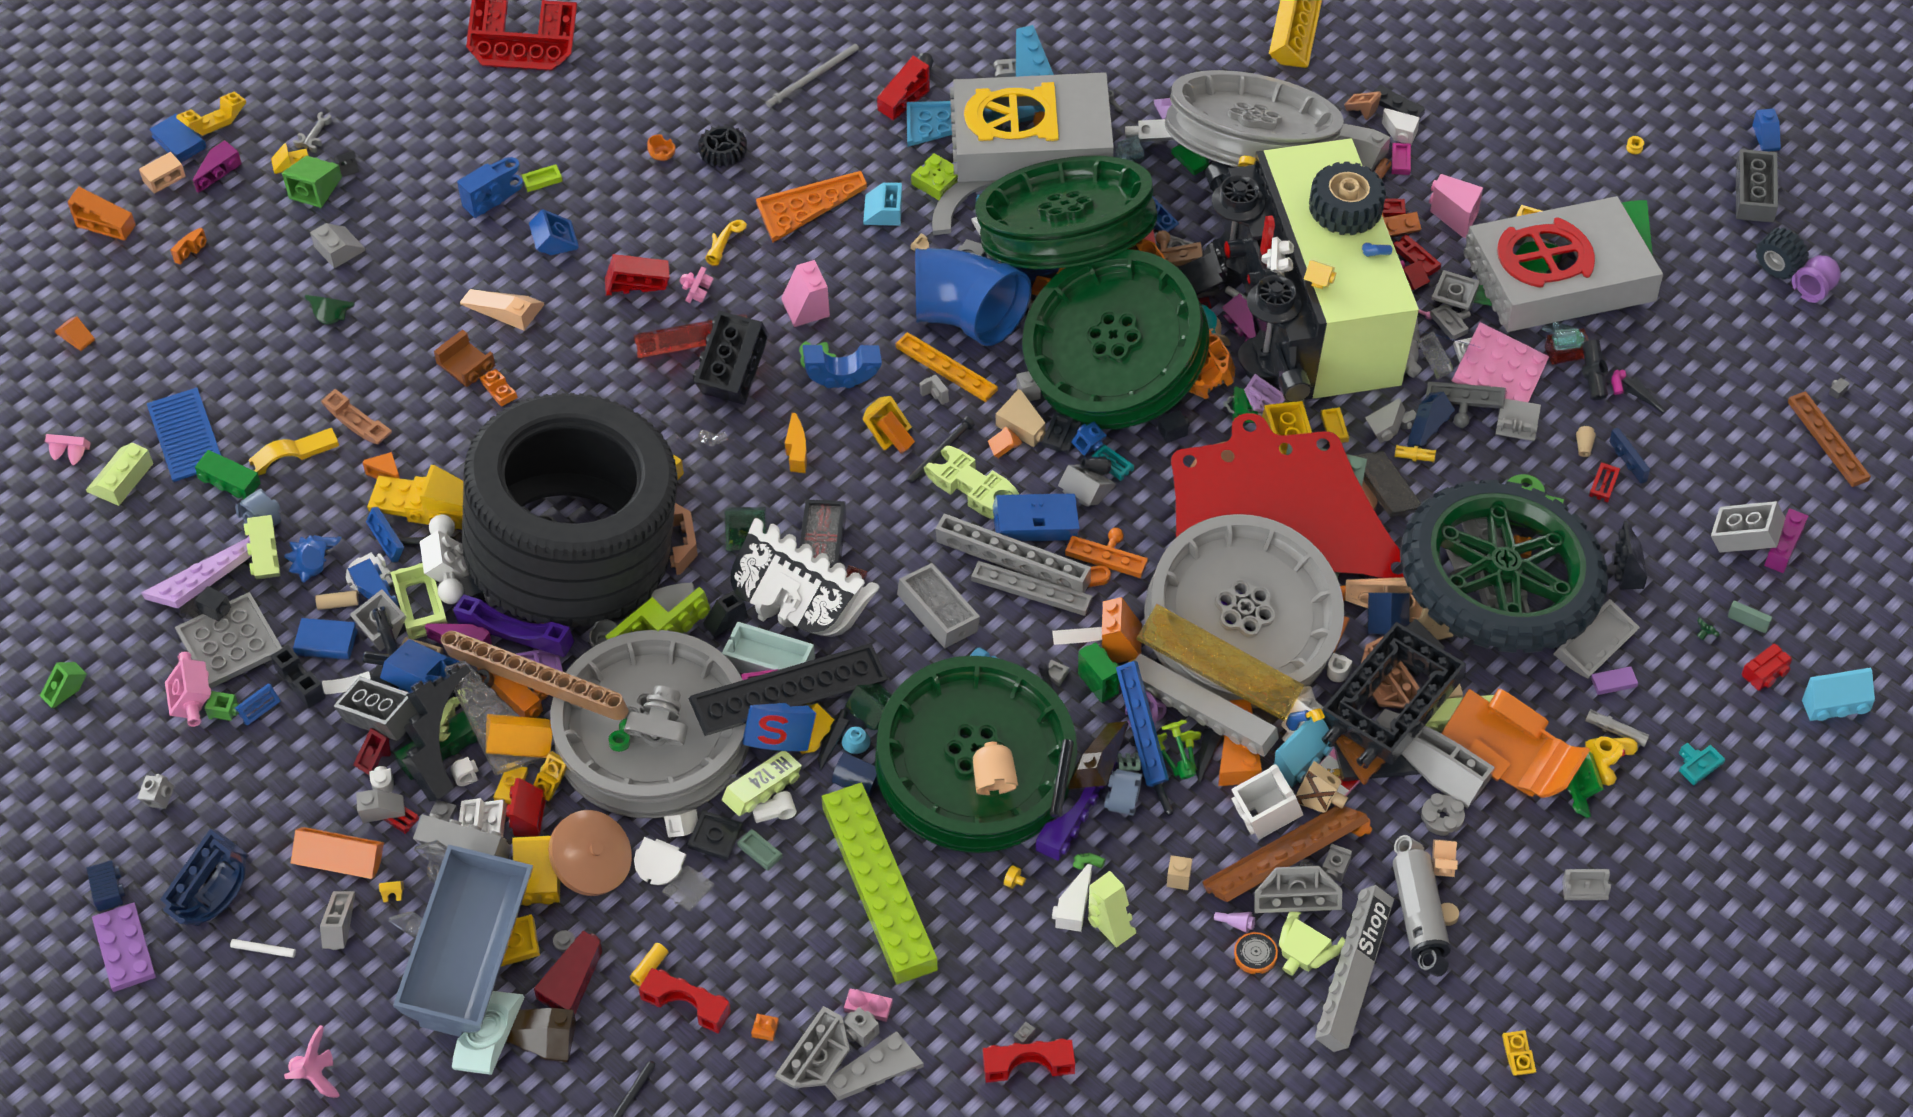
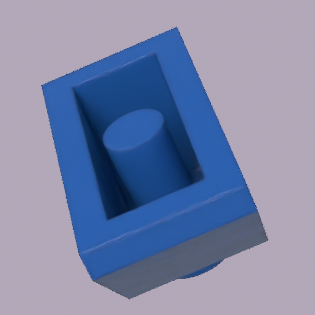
[1752,109,1781,152]

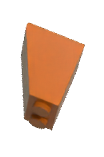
[1102,597,1142,663]

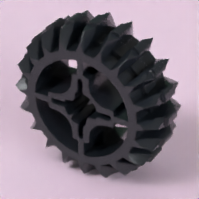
[698,124,747,168]

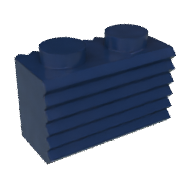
[86,860,126,912]

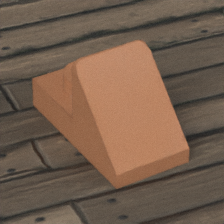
[1344,92,1382,121]

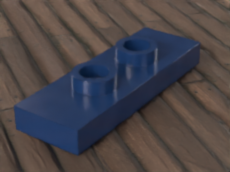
[1609,428,1650,484]

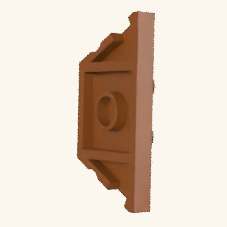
[1327,725,1386,785]

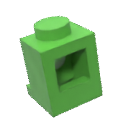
[205,691,239,721]

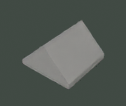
[1432,270,1480,310]

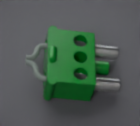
[1224,387,1263,423]

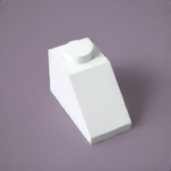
[1382,108,1420,145]

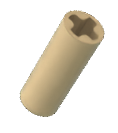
[316,590,359,610]

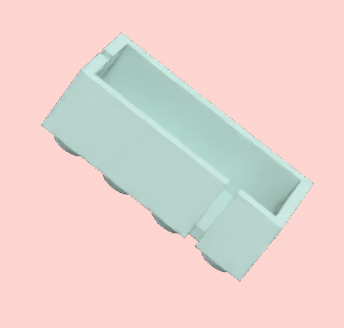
[722,622,815,673]

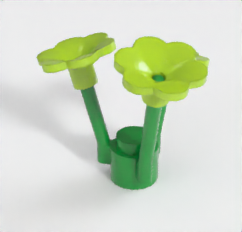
[1157,720,1201,780]

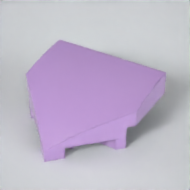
[1244,374,1285,412]

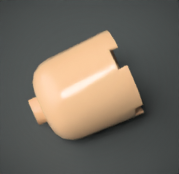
[973,742,1018,795]

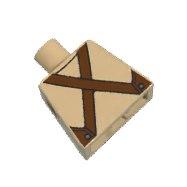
[1295,761,1348,813]

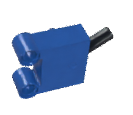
[363,639,461,692]

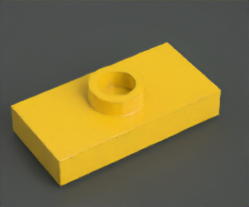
[494,764,528,804]

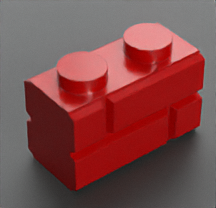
[1742,644,1792,691]

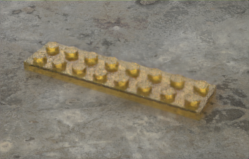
[1136,604,1305,722]

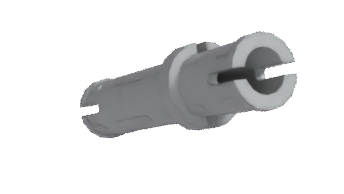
[1585,709,1649,747]

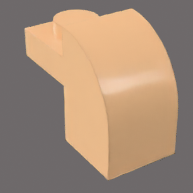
[1432,840,1458,877]

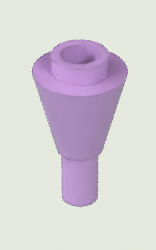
[1214,912,1255,933]

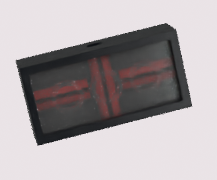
[799,499,846,568]

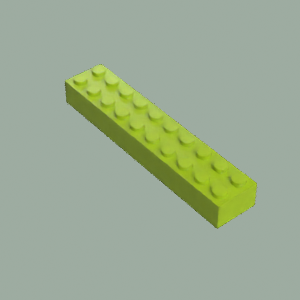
[822,782,938,985]

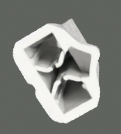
[1125,119,1177,142]

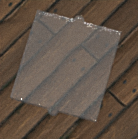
[662,865,714,912]

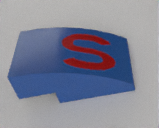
[742,703,816,751]

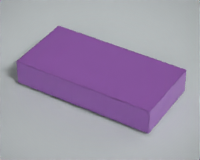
[1591,666,1638,695]

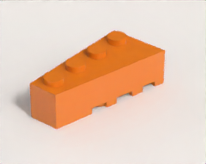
[1218,699,1262,786]

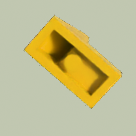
[271,143,308,174]

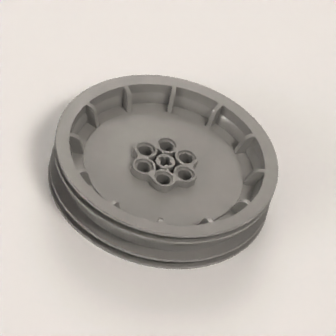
[1165,70,1344,167]
[1145,514,1344,708]
[550,630,749,818]

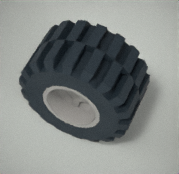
[1755,227,1809,280]

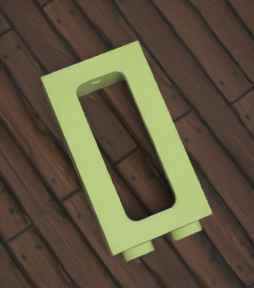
[390,563,447,639]

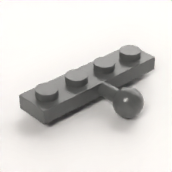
[1426,382,1507,428]

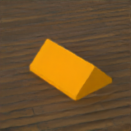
[486,714,553,758]

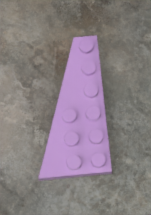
[141,536,252,608]

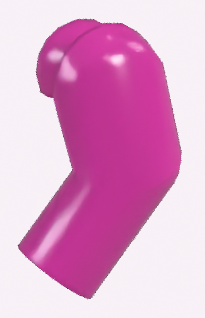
[1611,370,1626,395]

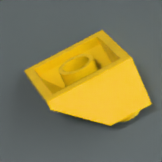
[862,396,912,451]

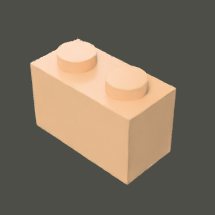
[139,152,186,194]

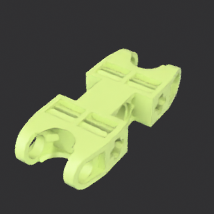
[924,446,1019,520]

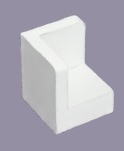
[664,809,698,837]

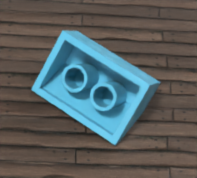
[1802,668,1875,721]
[1274,717,1334,788]

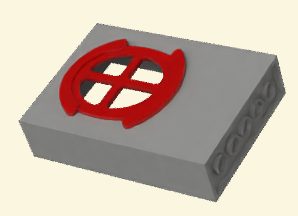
[1464,196,1663,332]

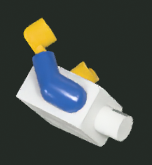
[1281,698,1325,741]

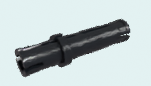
[372,606,398,655]

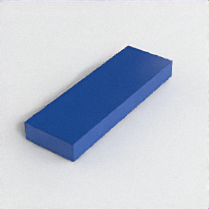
[366,507,404,562]

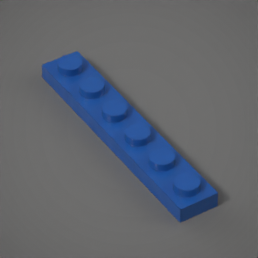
[1116,661,1169,787]

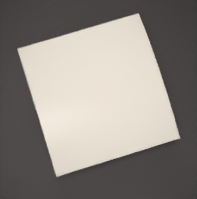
[459,798,507,837]

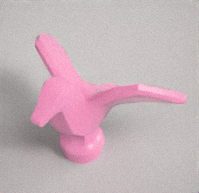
[284,1025,340,1098]

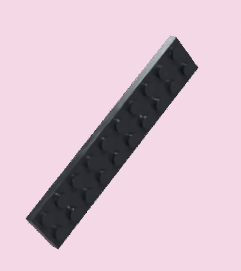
[688,643,888,736]

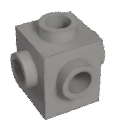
[137,774,174,809]
[844,1007,879,1048]

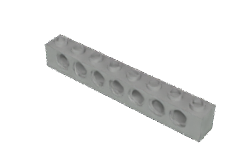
[935,514,1091,593]

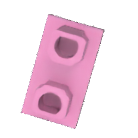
[680,266,714,303]

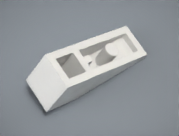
[1052,864,1092,932]

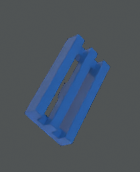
[235,684,281,726]

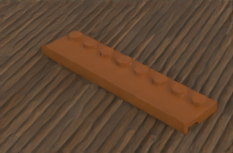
[1202,805,1369,902]

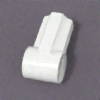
[753,791,797,823]

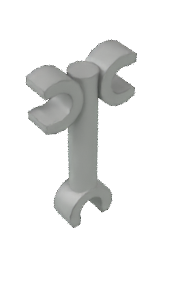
[293,112,332,153]

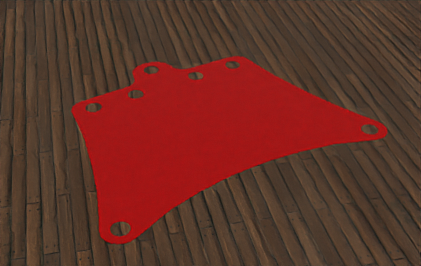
[1171,413,1404,578]

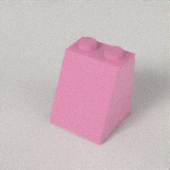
[1429,174,1483,238]
[781,260,830,327]

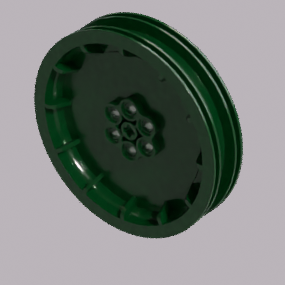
[975,156,1157,269]
[1022,249,1209,429]
[875,656,1077,853]

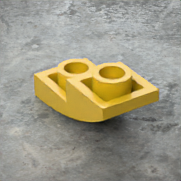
[533,751,567,801]
[1502,1030,1536,1076]

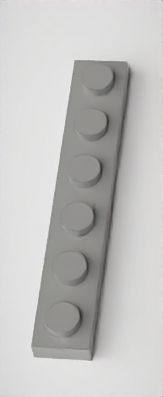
[971,561,1092,616]

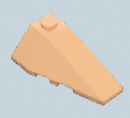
[460,289,544,331]
[1345,577,1422,622]

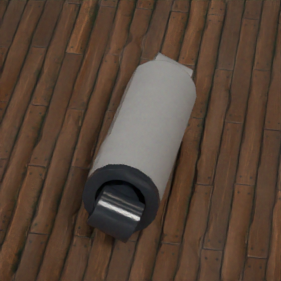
[1393,835,1451,977]

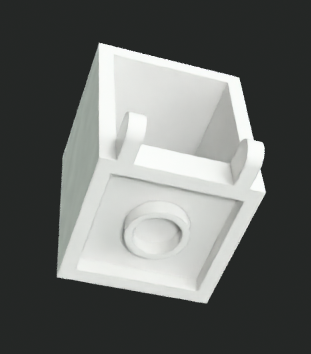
[1231,764,1303,840]

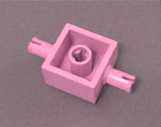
[165,652,211,727]

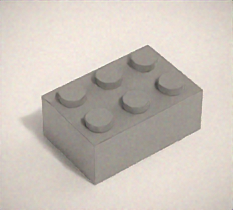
[1711,501,1785,553]

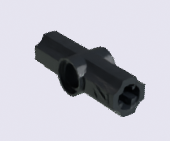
[1582,340,1608,400]

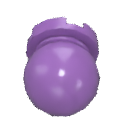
[1792,255,1841,303]

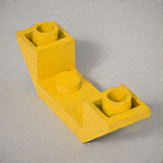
[176,91,246,136]

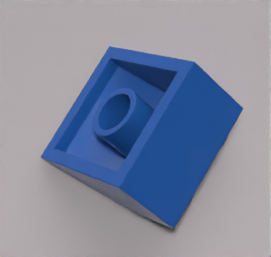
[529,209,579,255]

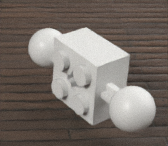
[420,514,469,604]

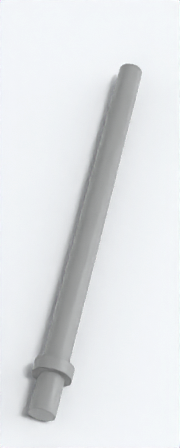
[766,44,859,108]

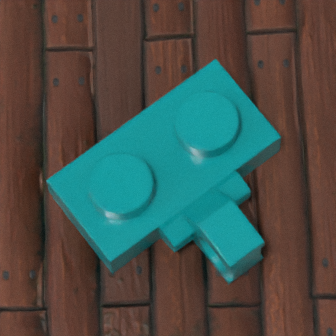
[1679,743,1725,786]

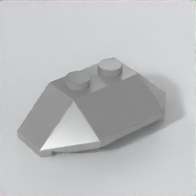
[1254,866,1342,913]
[775,1006,850,1088]

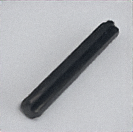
[1050,739,1074,818]

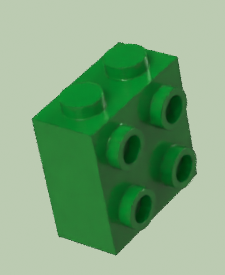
[1078,642,1120,703]

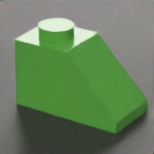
[40,662,87,708]

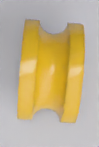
[1626,136,1644,154]

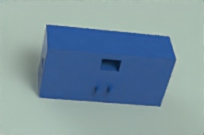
[992,494,1080,541]

